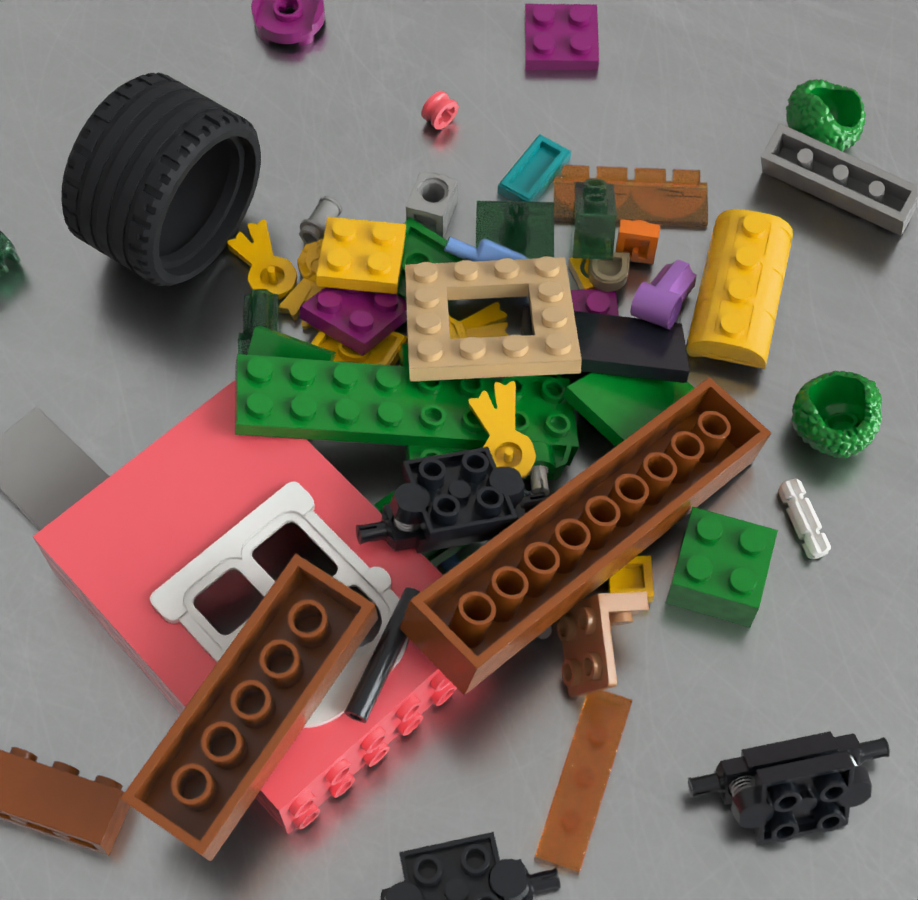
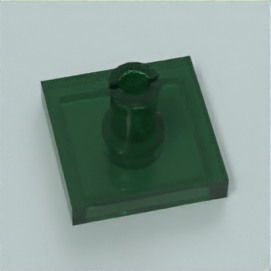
[476,200,554,259]

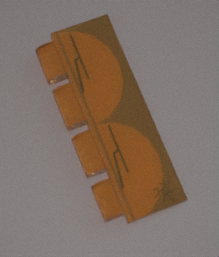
[553,165,708,227]

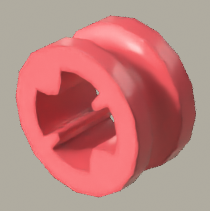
[421,91,459,130]

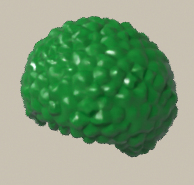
[786,79,866,152]
[791,371,882,458]

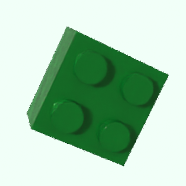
[666,506,778,628]

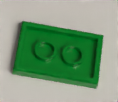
[562,373,694,447]

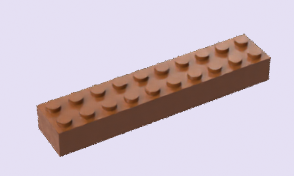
[399,377,771,695]

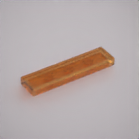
[534,690,633,876]

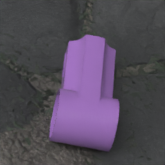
[630,259,697,329]

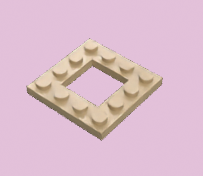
[405,256,582,382]

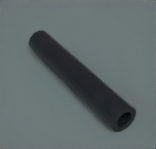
[344,587,420,723]

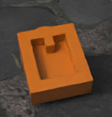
[615,219,660,264]

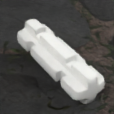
[778,478,831,559]

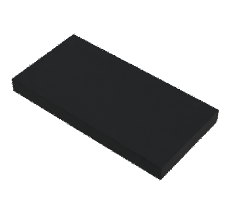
[521,305,690,383]

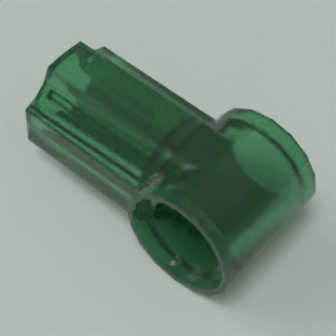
[238,289,281,355]

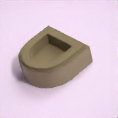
[588,250,630,292]

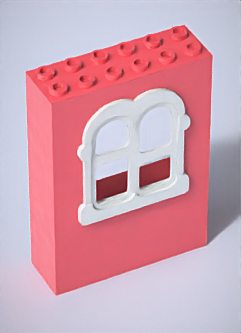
[33,380,456,834]

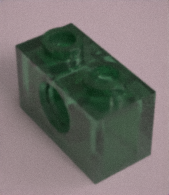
[572,179,617,260]

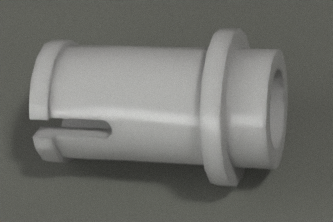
[299,196,343,244]

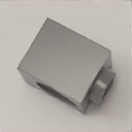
[406,170,457,238]

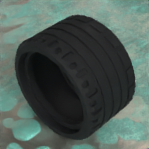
[61,72,261,287]

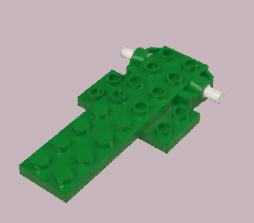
[235,344,579,497]

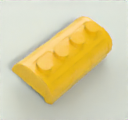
[686,209,793,369]

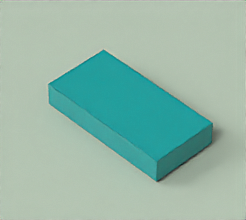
[497,134,571,210]

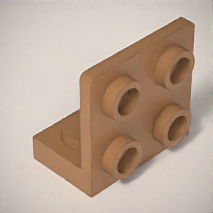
[557,592,649,697]

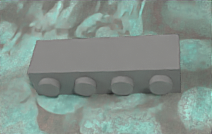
[761,123,918,236]

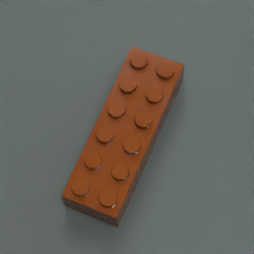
[120,553,378,862]

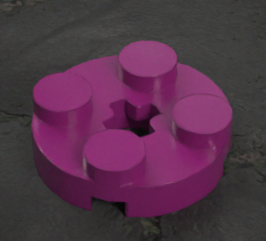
[251,0,325,46]

